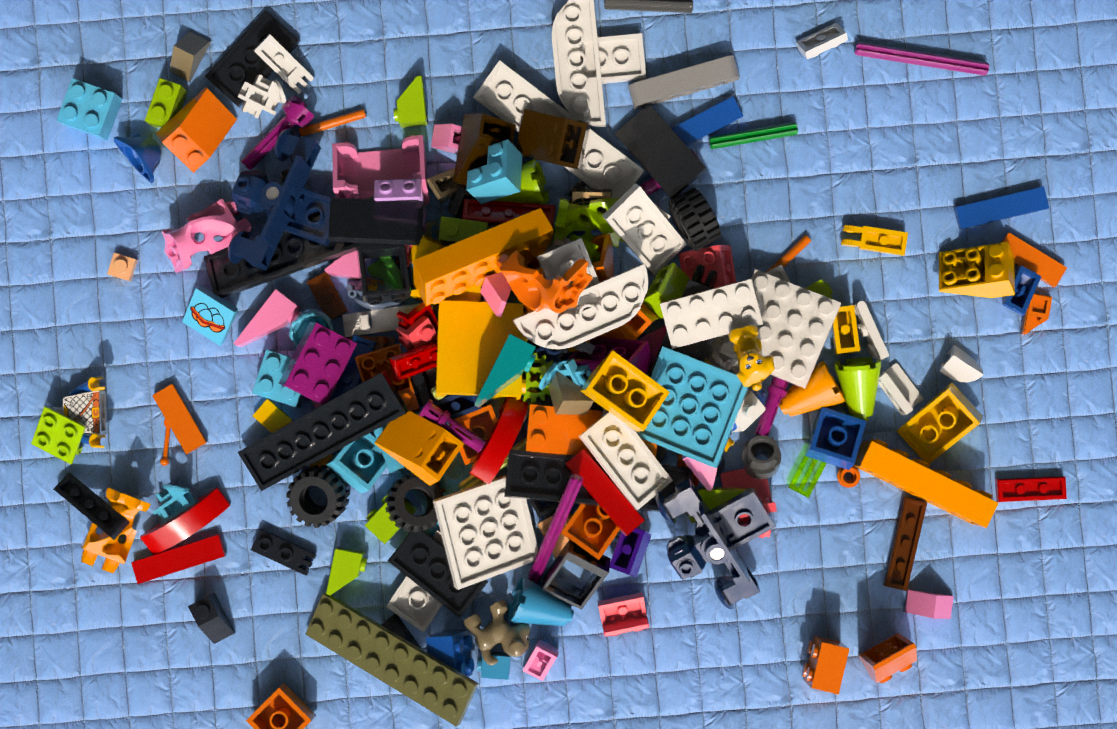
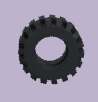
[669,187,721,251]
[286,465,350,528]
[385,473,446,532]

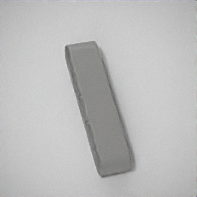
[628,55,740,109]

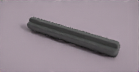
[604,0,693,13]

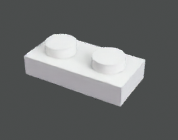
[796,23,848,59]

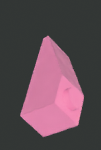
[233,289,301,347]

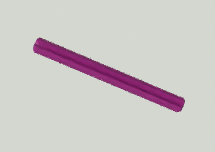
[855,42,989,76]
[528,474,583,584]

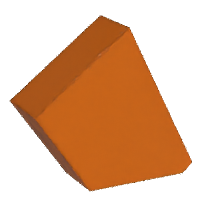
[1020,293,1052,335]

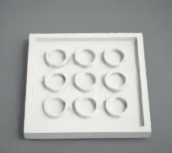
[719,269,841,389]
[433,475,539,590]

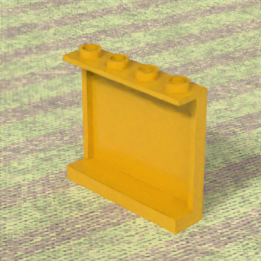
[436,300,527,400]

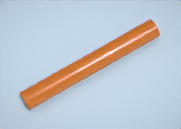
[299,109,366,136]
[765,235,811,273]

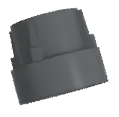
[741,435,781,479]

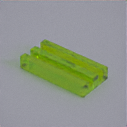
[788,452,827,498]

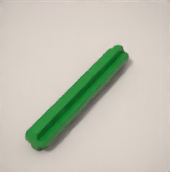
[709,122,798,149]

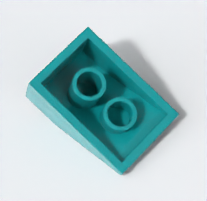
[474,334,537,408]

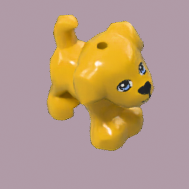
[728,325,775,391]

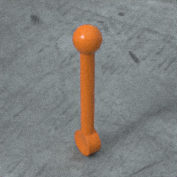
[160,419,171,466]

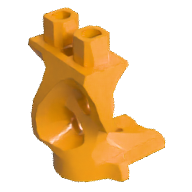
[80,488,151,573]

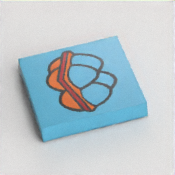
[182,285,238,346]

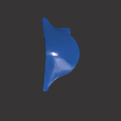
[114,133,161,183]

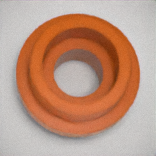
[837,466,860,488]

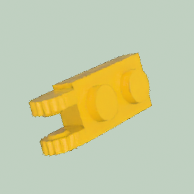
[841,225,908,256]

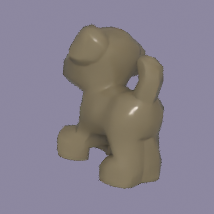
[464,599,531,666]

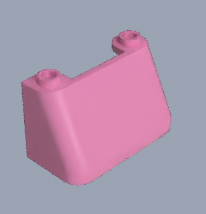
[332,135,429,205]

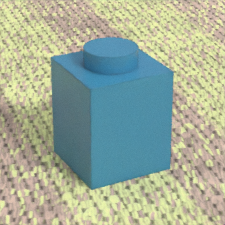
[477,652,511,680]

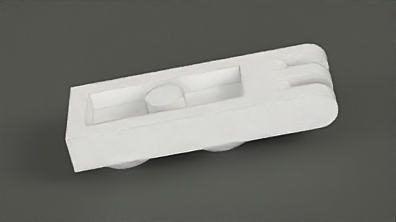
[253,34,314,95]
[854,301,889,361]

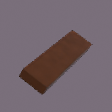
[883,496,927,591]

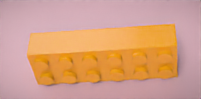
[413,208,554,306]
[853,439,998,528]

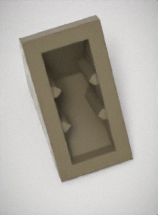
[169,32,211,82]
[426,168,467,204]
[548,371,594,415]

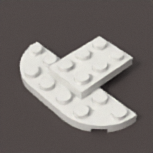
[552,0,646,127]
[512,238,648,349]

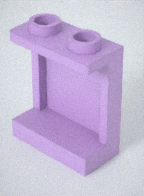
[374,179,426,232]

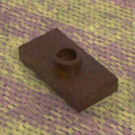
[307,272,349,321]

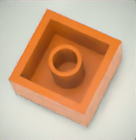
[448,404,497,465]
[802,635,849,695]
[246,683,316,729]

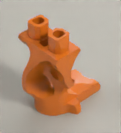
[496,251,593,313]

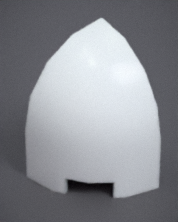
[939,345,984,382]

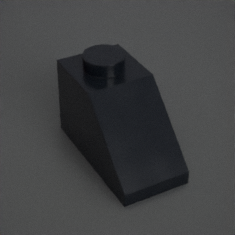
[188,592,235,644]

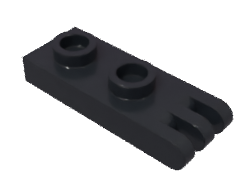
[251,529,317,576]

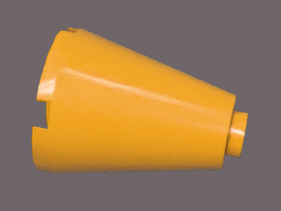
[779,361,845,417]

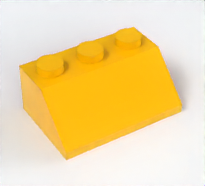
[580,350,670,432]

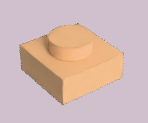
[107,253,138,281]

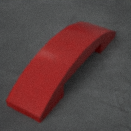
[469,397,528,484]
[140,487,230,555]

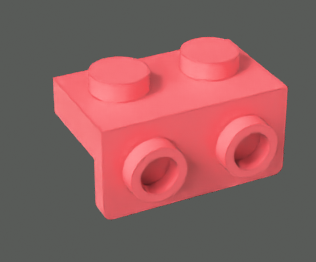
[396,316,438,351]
[597,592,649,636]

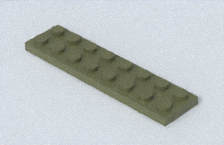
[305,593,479,727]

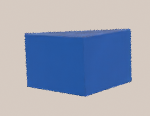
[1002,266,1041,316]

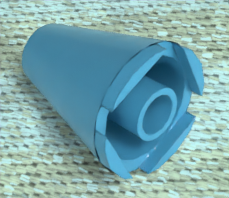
[507,577,574,626]

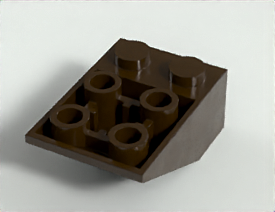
[516,109,591,169]
[453,113,516,186]

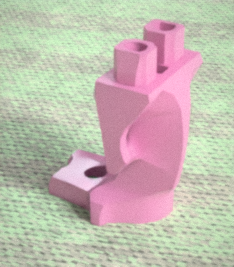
[162,199,252,273]

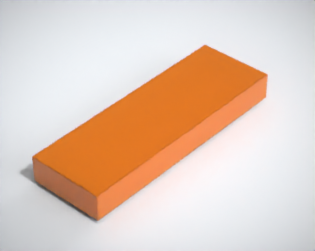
[1001,232,1067,288]
[152,384,207,454]

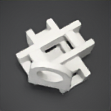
[238,75,286,119]

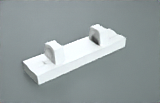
[342,303,435,338]

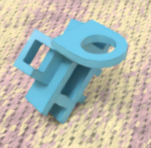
[539,359,592,390]
[153,484,197,525]

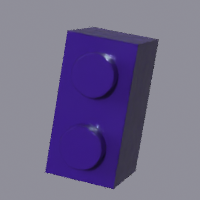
[610,528,652,578]

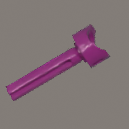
[241,95,314,170]

